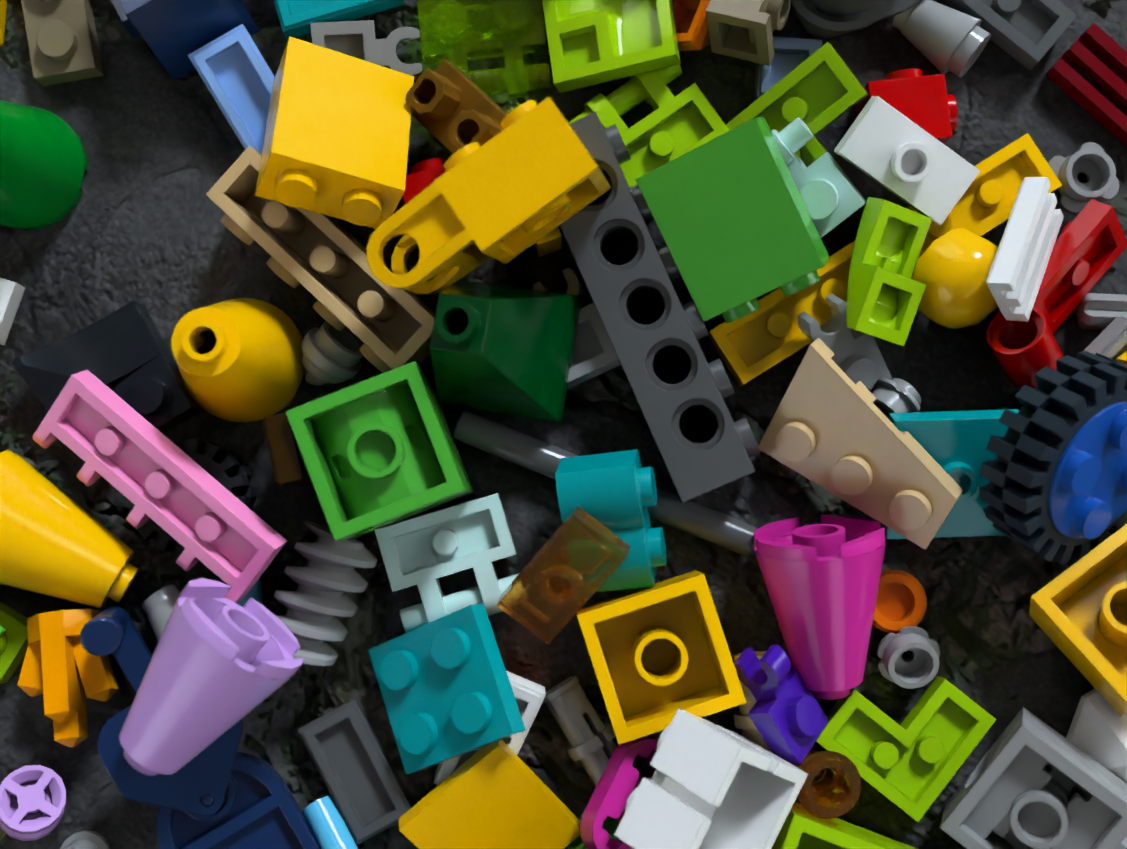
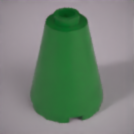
[0,100,88,230]

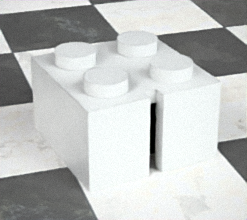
[614,708,808,849]

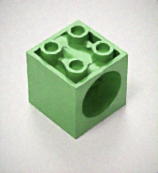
[285,361,474,541]

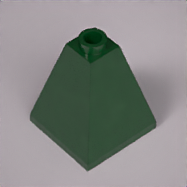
[430,281,583,422]

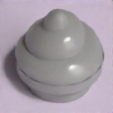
[301,321,363,386]

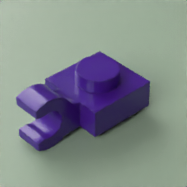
[734,644,829,765]

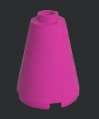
[754,514,886,700]

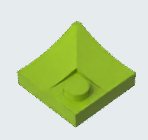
[542,0,681,93]

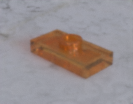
[496,506,630,644]

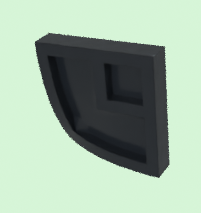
[12,301,202,466]

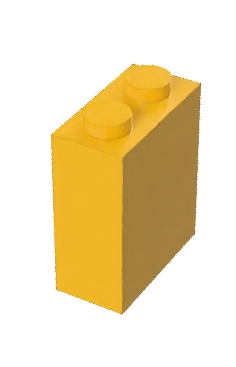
[255,36,414,229]

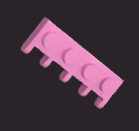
[32,369,287,604]

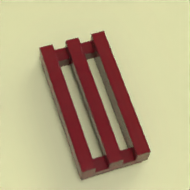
[1045,23,1127,147]

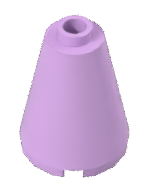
[119,578,303,776]

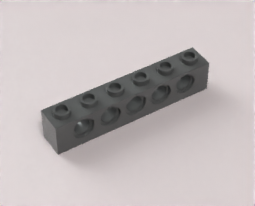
[560,112,761,503]

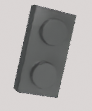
[942,0,1077,71]

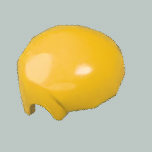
[911,228,998,329]

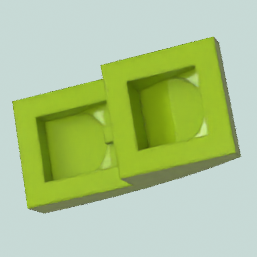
[846,197,932,346]

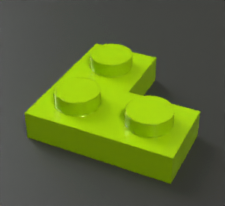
[726,42,869,176]
[816,676,997,822]

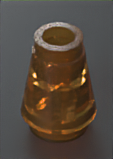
[794,750,861,819]

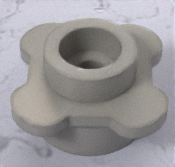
[1048,142,1119,214]

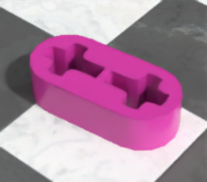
[580,737,658,849]

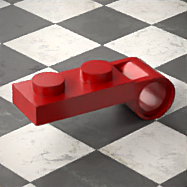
[986,199,1127,388]

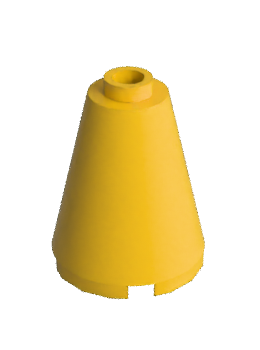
[171,298,306,423]
[0,449,139,608]

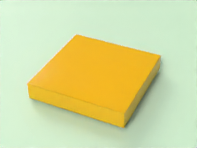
[399,740,581,849]

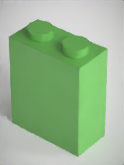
[635,116,830,323]

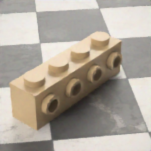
[206,146,436,373]

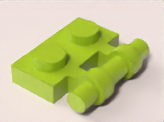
[568,64,730,188]

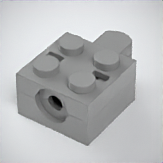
[940,707,1127,849]

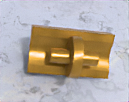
[405,58,507,154]

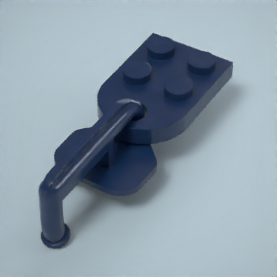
[80,607,320,849]

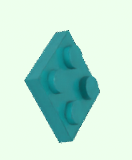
[368,604,525,775]

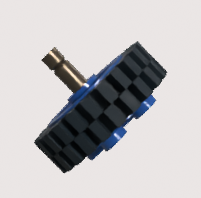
[979,351,1127,564]

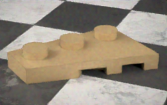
[759,337,963,550]

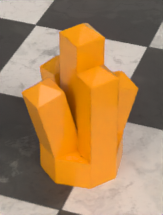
[17,609,119,748]

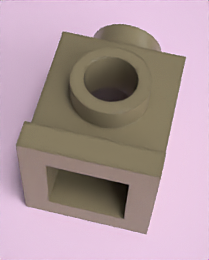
[705,0,791,66]

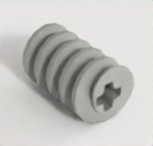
[274,521,378,666]

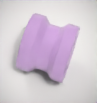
[0,765,66,841]

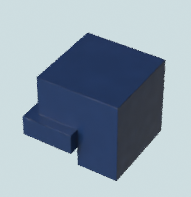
[111,0,260,80]

